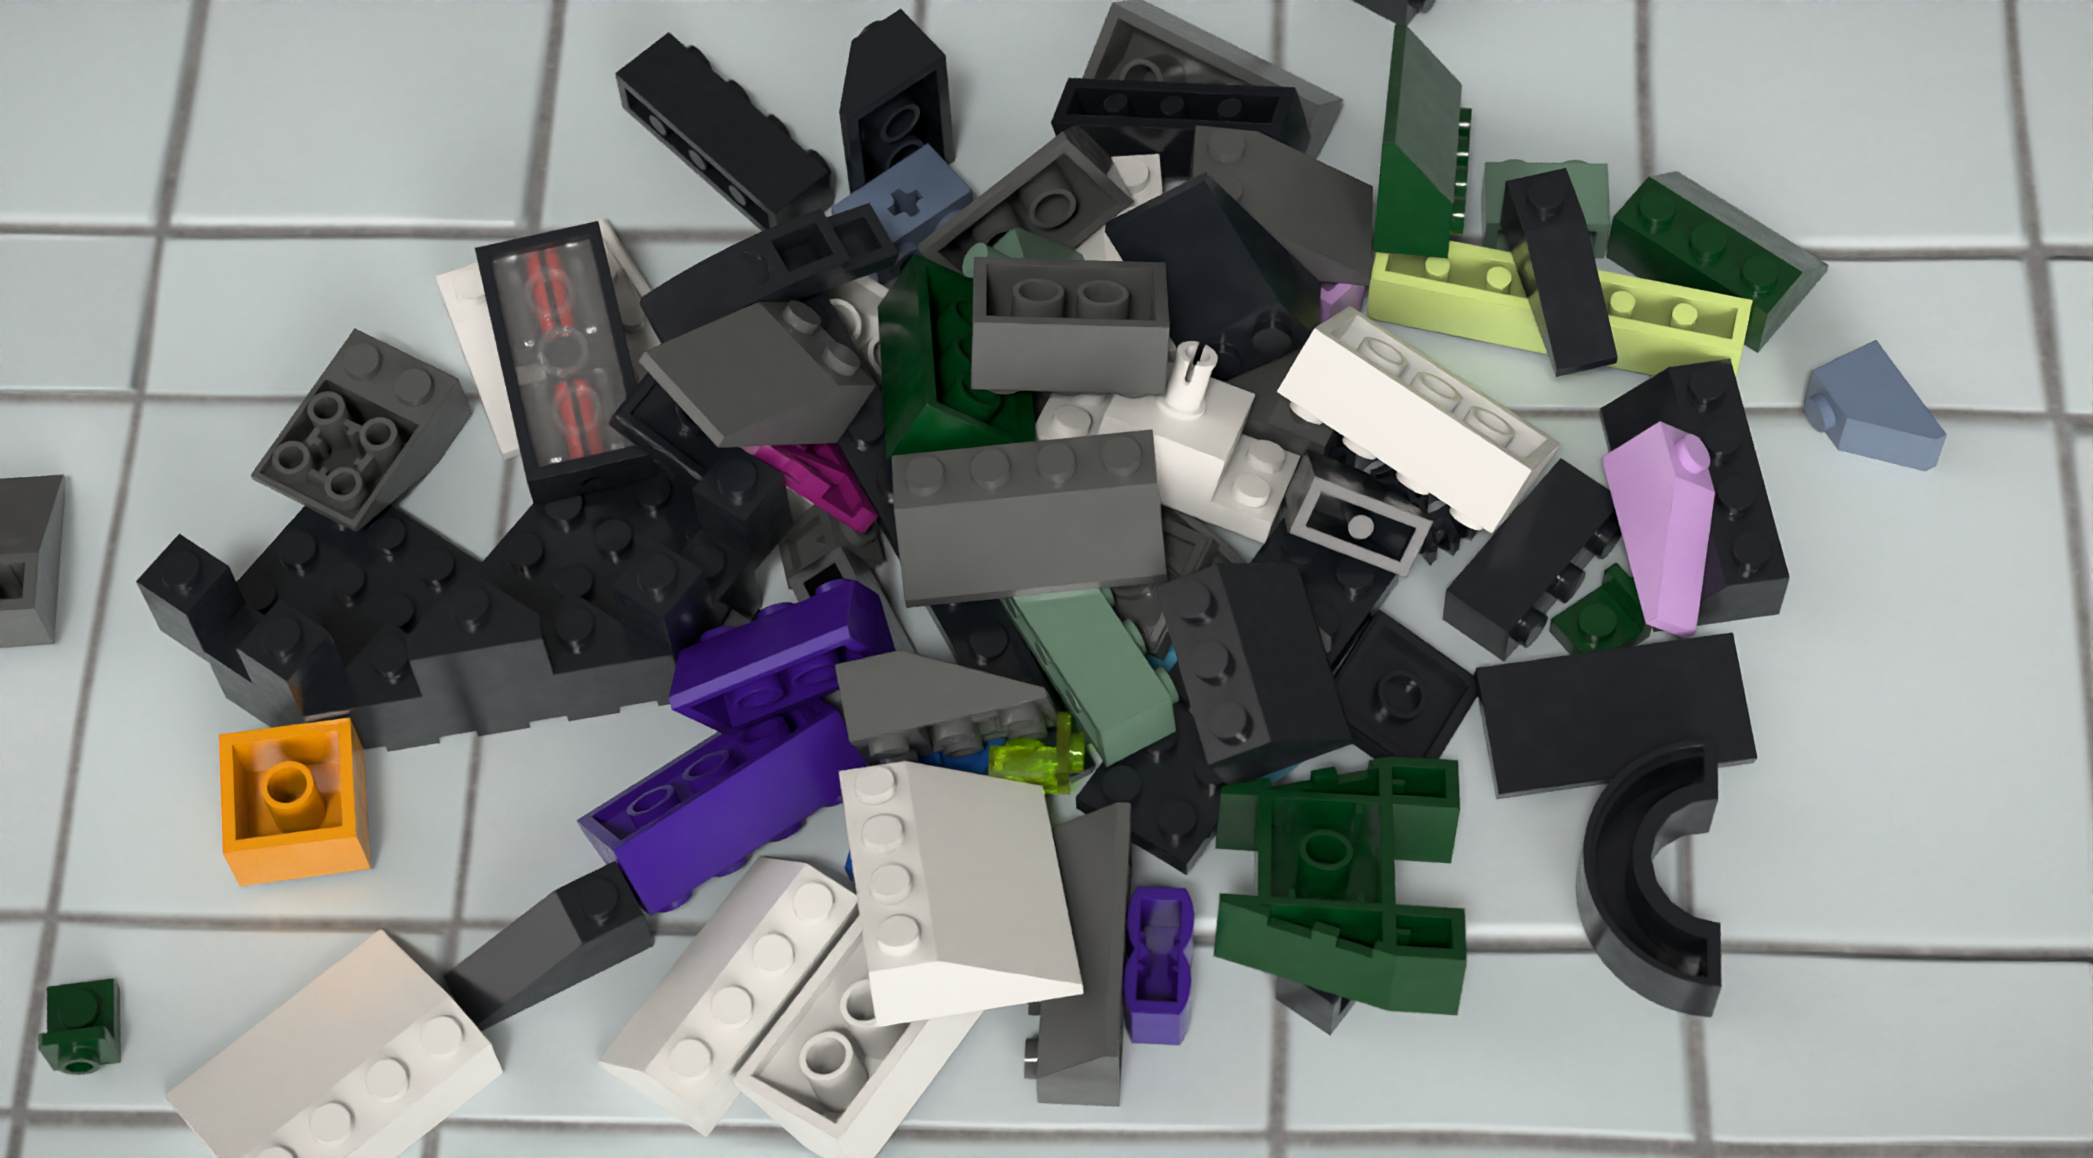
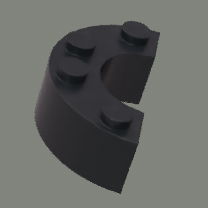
[1576,738,1722,1018]

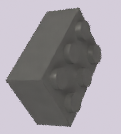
[971,257,1170,398]

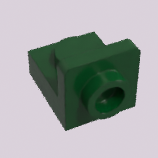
[1549,563,1652,655]
[38,978,121,1075]

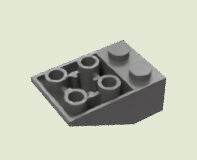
[250,328,472,532]
[0,474,66,648]
[835,650,1062,766]

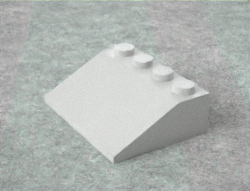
[839,761,1083,1027]
[164,929,503,1158]

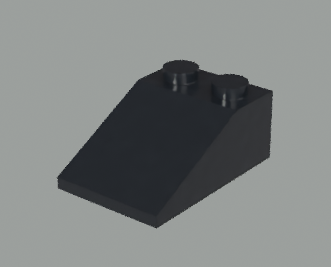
[1105,172,1321,382]

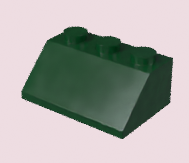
[1606,171,1829,353]

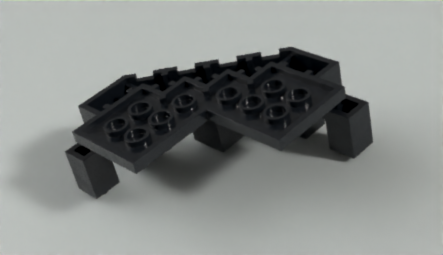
[136,447,793,752]

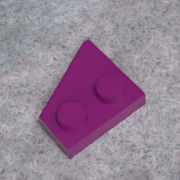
[740,443,879,534]

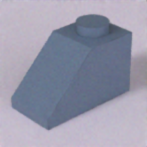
[1803,340,1947,472]

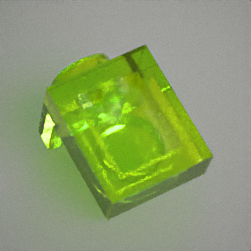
[988,712,1085,795]

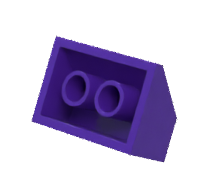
[668,579,896,735]

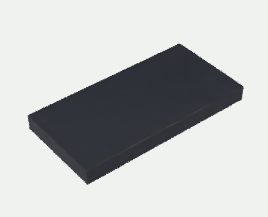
[1474,632,1758,799]

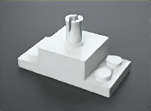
[1035,341,1301,544]

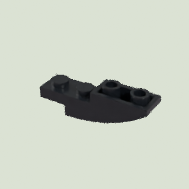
[639,203,899,344]

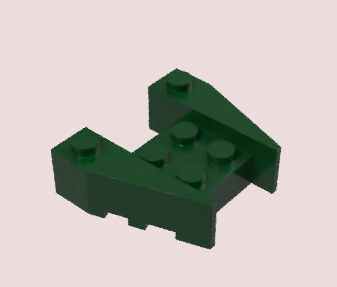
[1213,756,1467,1016]

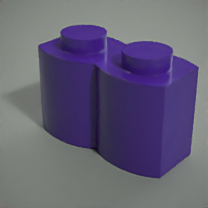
[1123,886,1194,1045]

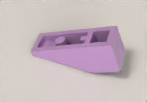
[1601,421,1715,638]

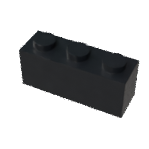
[1442,458,1622,662]

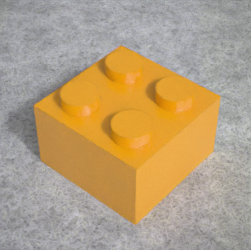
[219,717,371,886]

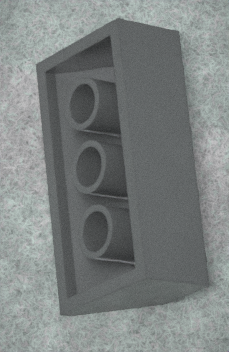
[1082,0,1343,159]
[892,429,1168,608]
[1024,802,1132,1107]

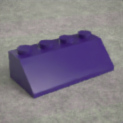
[576,698,868,916]

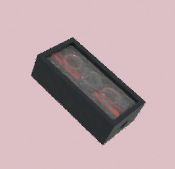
[475,221,657,505]

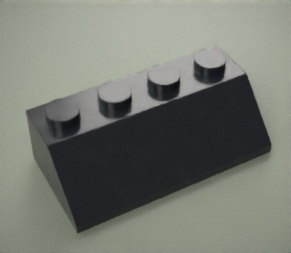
[1599,358,1790,632]

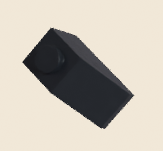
[1281,449,1433,577]

